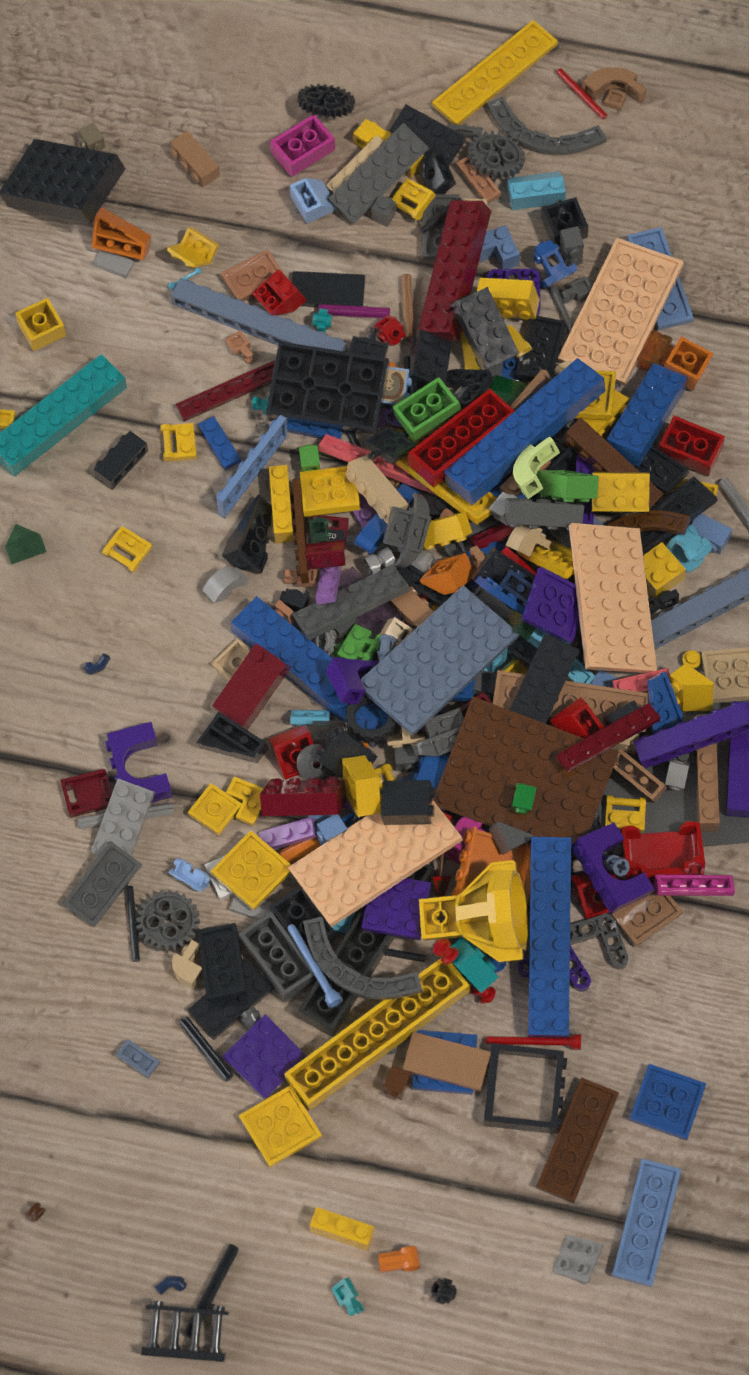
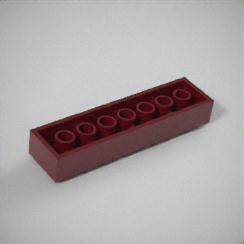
[418,201,491,342]

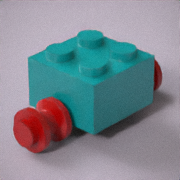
[433,937,499,1004]

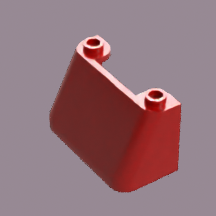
[621,821,705,886]

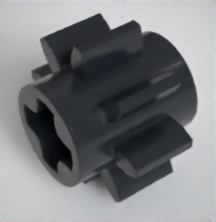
[431,1278,457,1304]

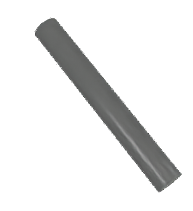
[550,286,573,334]

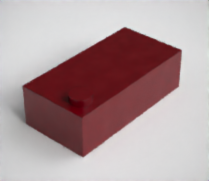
[212,643,291,730]

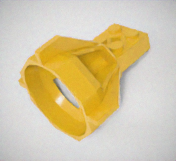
[419,860,530,962]

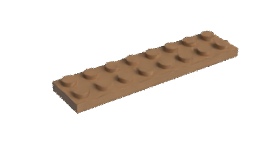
[492,670,649,732]

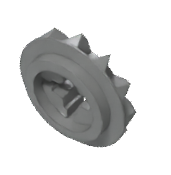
[315,630,336,656]

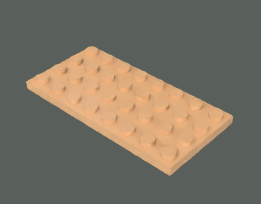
[558,238,684,386]
[569,523,657,673]
[288,799,463,927]

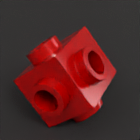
[373,315,405,346]

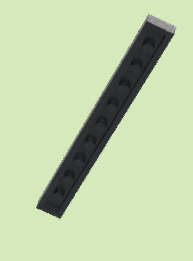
[399,564,538,667]

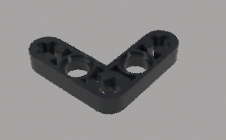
[446,369,494,409]

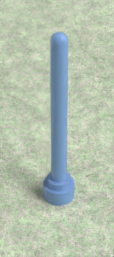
[288,924,343,1008]

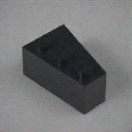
[196,711,269,763]

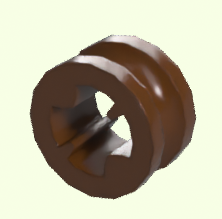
[26,1202,46,1222]

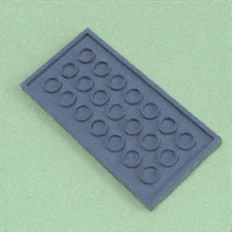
[361,586,519,736]

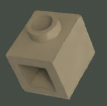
[78,122,105,151]

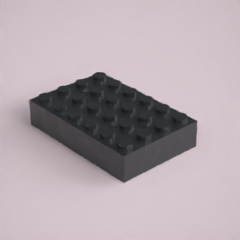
[0,139,126,224]
[266,341,390,435]

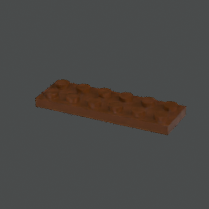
[536,1077,619,1204]

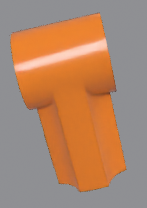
[378,1246,420,1273]

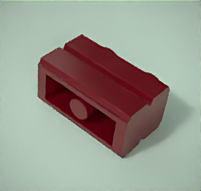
[306,540,346,570]

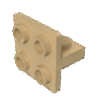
[386,726,426,748]

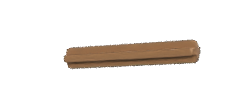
[401,274,414,340]

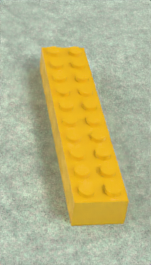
[284,958,470,1110]

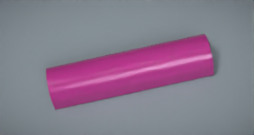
[654,875,735,896]

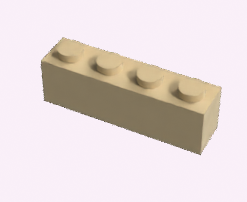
[346,455,408,524]

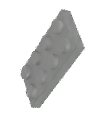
[91,779,155,856]

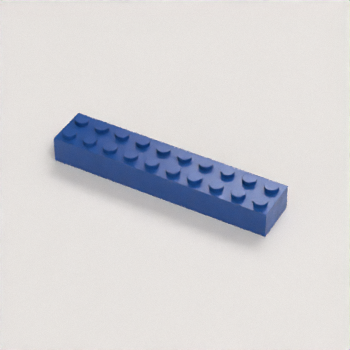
[444,358,605,506]
[231,596,388,748]
[528,837,571,1038]

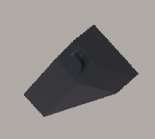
[222,494,272,574]

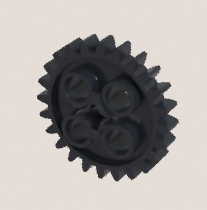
[297,84,355,119]

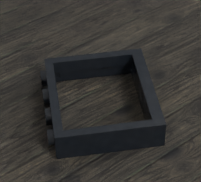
[483,1043,567,1134]

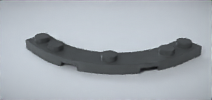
[487,96,607,155]
[303,917,423,1000]

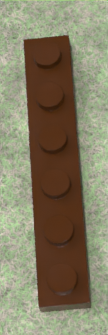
[290,478,309,584]

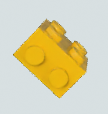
[167,227,220,269]

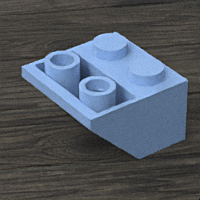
[290,178,338,224]

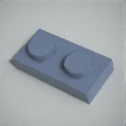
[116,1039,160,1079]

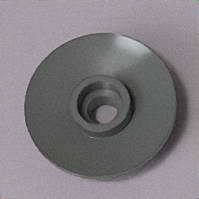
[297,744,333,780]

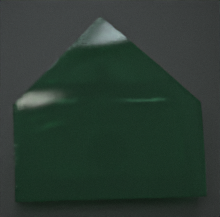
[5,524,47,565]

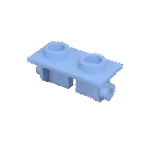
[168,858,211,892]

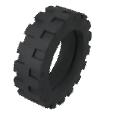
[346,694,397,743]

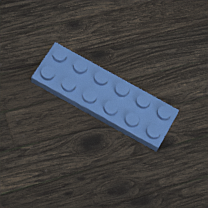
[627,227,694,330]
[216,415,288,519]
[612,1159,681,1287]

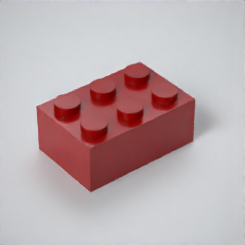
[658,415,725,476]

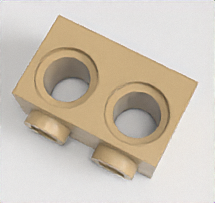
[380,617,414,647]

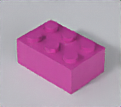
[270,115,335,177]

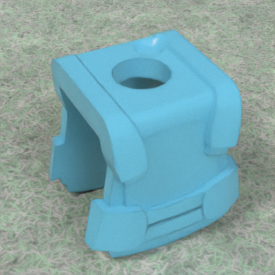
[666,525,712,573]

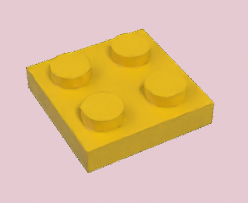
[188,783,242,836]

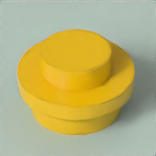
[682,650,702,669]

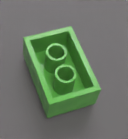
[393,377,461,443]
[536,470,598,502]

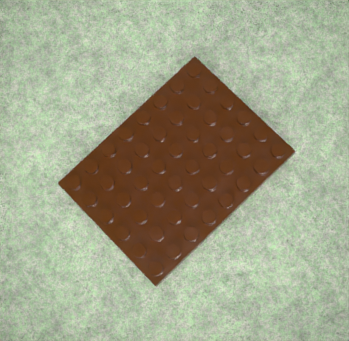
[433,697,619,861]

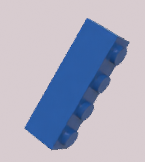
[413,752,451,790]

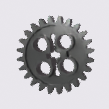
[467,130,525,180]
[136,889,200,953]

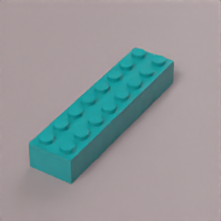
[0,354,127,477]

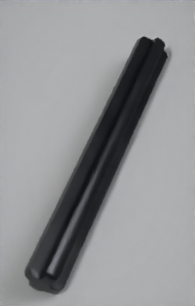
[184,1244,239,1338]

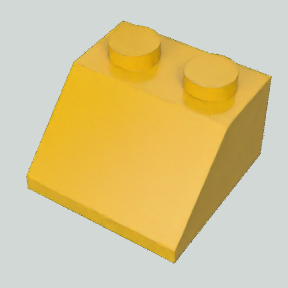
[669,663,714,711]

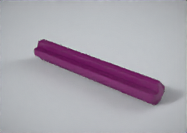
[318,304,390,318]

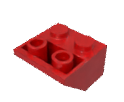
[252,269,307,316]
[550,697,604,739]

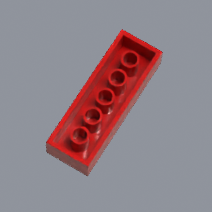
[408,389,515,488]

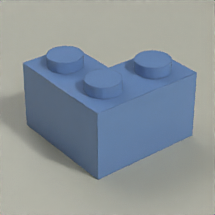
[479,225,520,269]
[308,814,347,846]

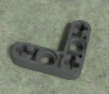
[570,914,628,970]

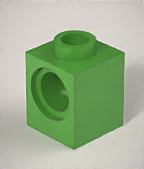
[299,445,320,472]

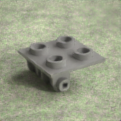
[552,1235,603,1285]

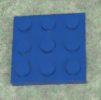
[413,1030,477,1095]
[629,1063,707,1141]

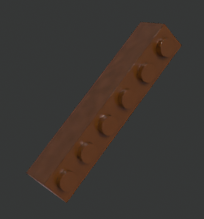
[562,417,663,513]

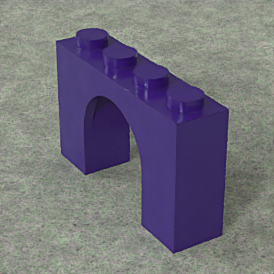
[325,657,379,704]
[105,722,172,803]
[571,822,655,913]

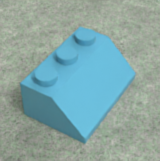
[506,171,566,210]

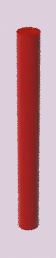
[556,68,608,120]

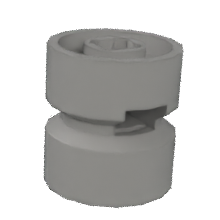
[363,547,398,575]

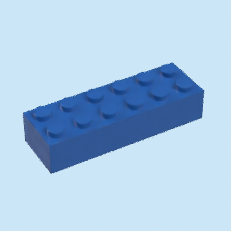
[607,363,687,467]

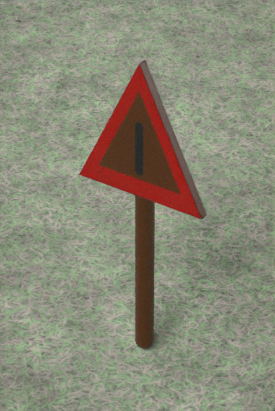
[432,853,451,897]

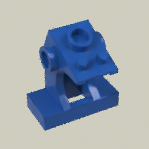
[533,240,578,289]

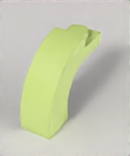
[513,437,560,499]

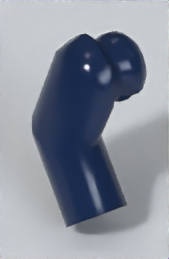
[83,653,111,675]
[155,1276,187,1295]

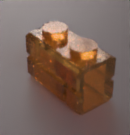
[636,330,674,372]

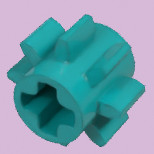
[313,309,332,332]

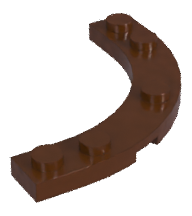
[570,510,691,582]

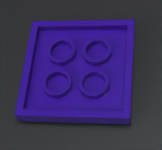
[522,567,580,644]
[362,878,431,940]
[222,1014,307,1100]

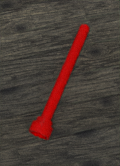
[485,1034,581,1050]

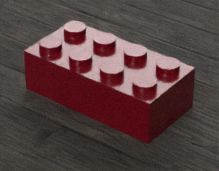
[260,777,347,816]

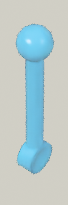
[168,267,202,290]

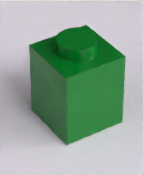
[511,783,537,815]

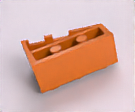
[92,207,152,260]

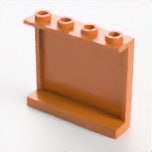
[452,827,531,906]

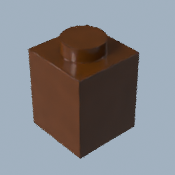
[383,1065,411,1100]

